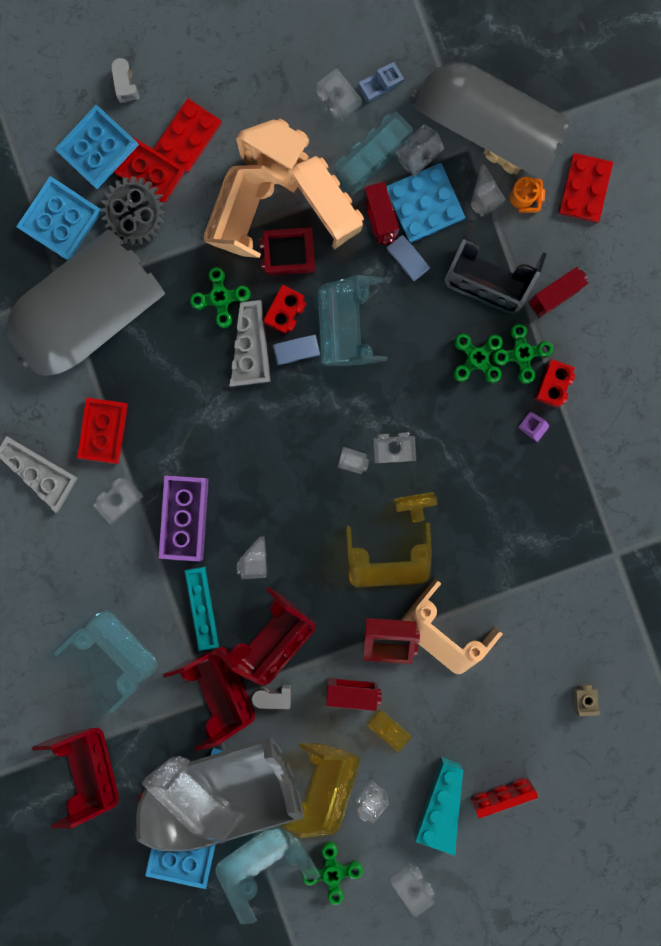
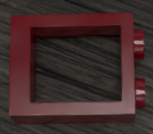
[363,181,399,245]
[260,227,315,276]
[528,267,589,318]
[363,618,420,664]
[326,678,382,711]

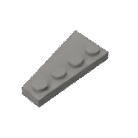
[229,300,271,387]
[0,436,78,513]

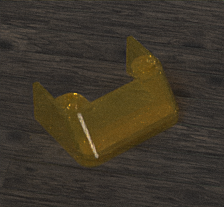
[346,522,432,587]
[280,743,360,838]

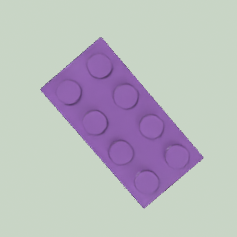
[159,476,209,561]

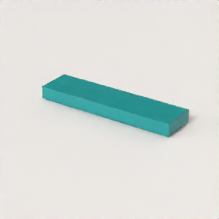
[184,567,219,651]

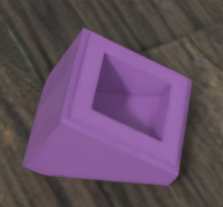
[518,411,549,442]

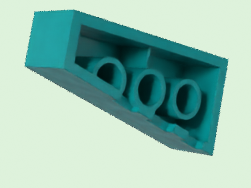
[414,757,463,856]

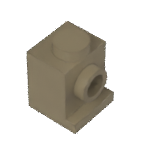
[573,684,600,716]

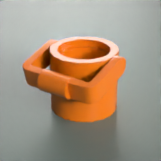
[509,177,545,213]

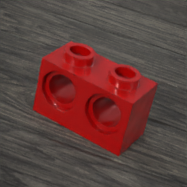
[263,284,306,335]
[534,359,576,408]

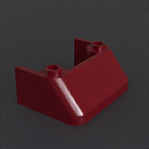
[215,587,315,686]
[163,647,255,751]
[32,727,119,829]

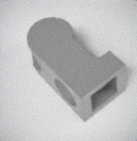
[112,58,140,103]
[252,685,291,709]

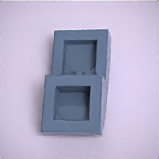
[357,62,404,103]
[387,235,430,281]
[273,335,320,365]

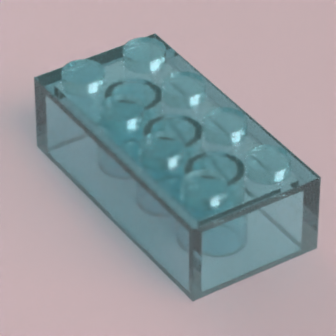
[335,111,413,197]

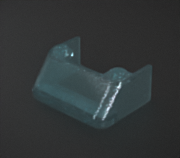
[318,275,387,366]
[54,610,158,714]
[216,825,320,925]

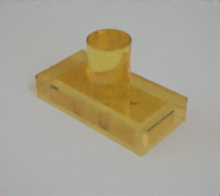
[394,492,438,522]
[367,709,412,752]

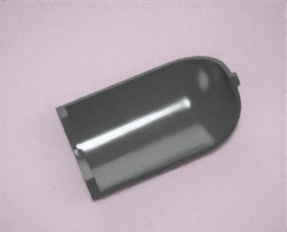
[410,62,570,180]
[7,230,165,376]
[135,737,304,852]

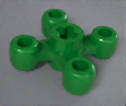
[190,267,251,328]
[492,323,553,384]
[453,333,503,383]
[302,841,363,905]

